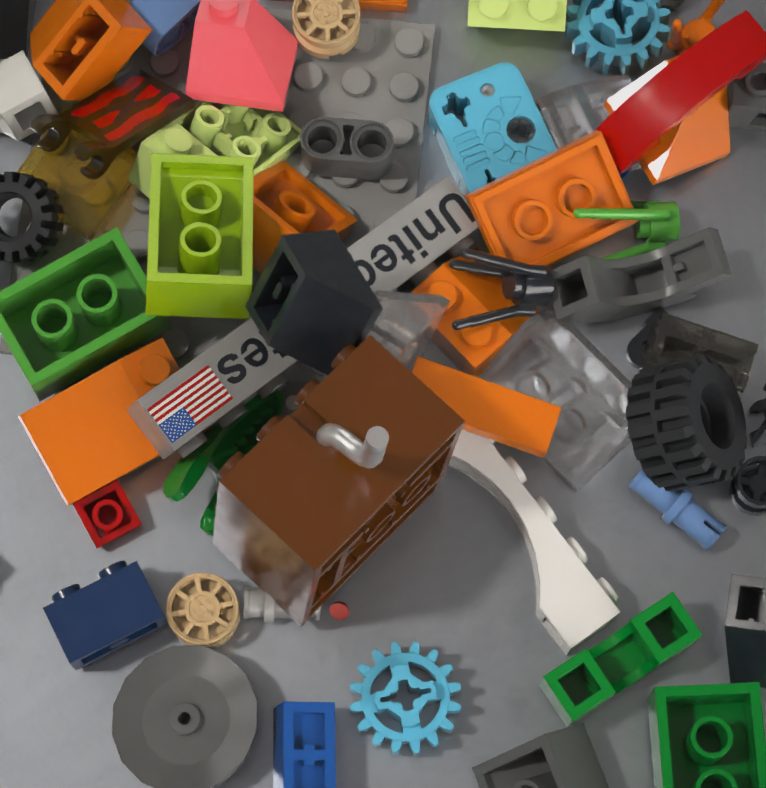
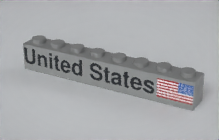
[126,175,478,460]

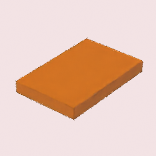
[464,130,639,280]

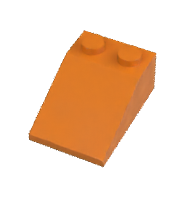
[18,337,211,506]

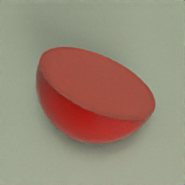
[329,601,349,620]

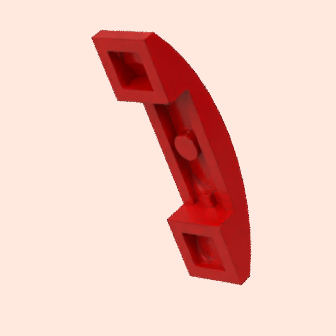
[594,10,766,174]

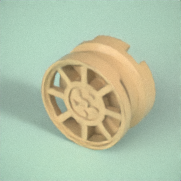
[292,0,360,59]
[166,573,240,649]

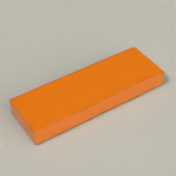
[412,356,562,458]

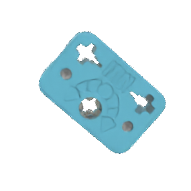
[428,62,557,228]

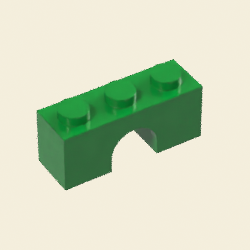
[539,592,703,727]

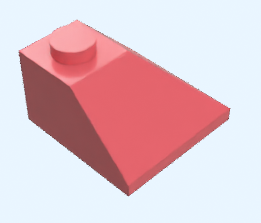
[185,0,298,112]

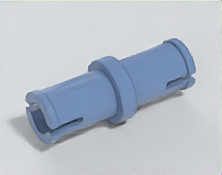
[627,469,727,551]

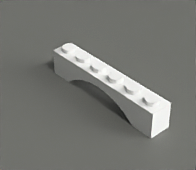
[448,429,620,656]

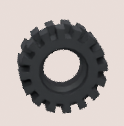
[0,172,64,263]

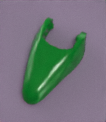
[163,389,284,536]

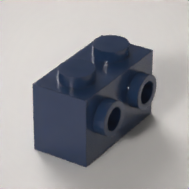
[43,561,168,670]

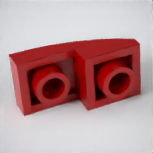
[73,479,142,548]

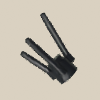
[449,248,554,330]

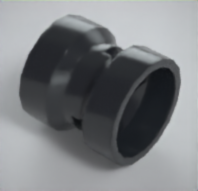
[729,456,766,516]

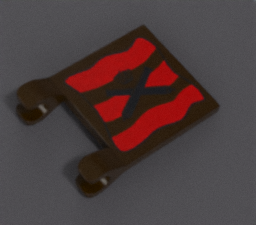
[30,67,195,180]

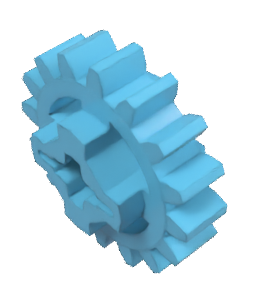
[565,0,670,76]
[350,641,461,755]

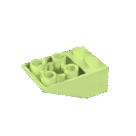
[128,100,302,199]

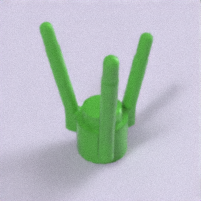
[573,200,680,259]

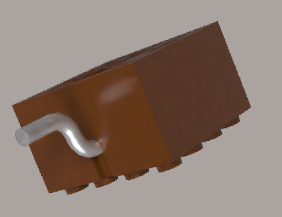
[213,335,465,627]

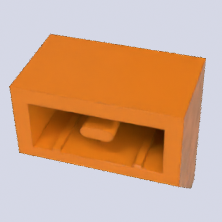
[29,0,153,101]

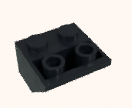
[245,229,383,375]
[725,574,766,689]

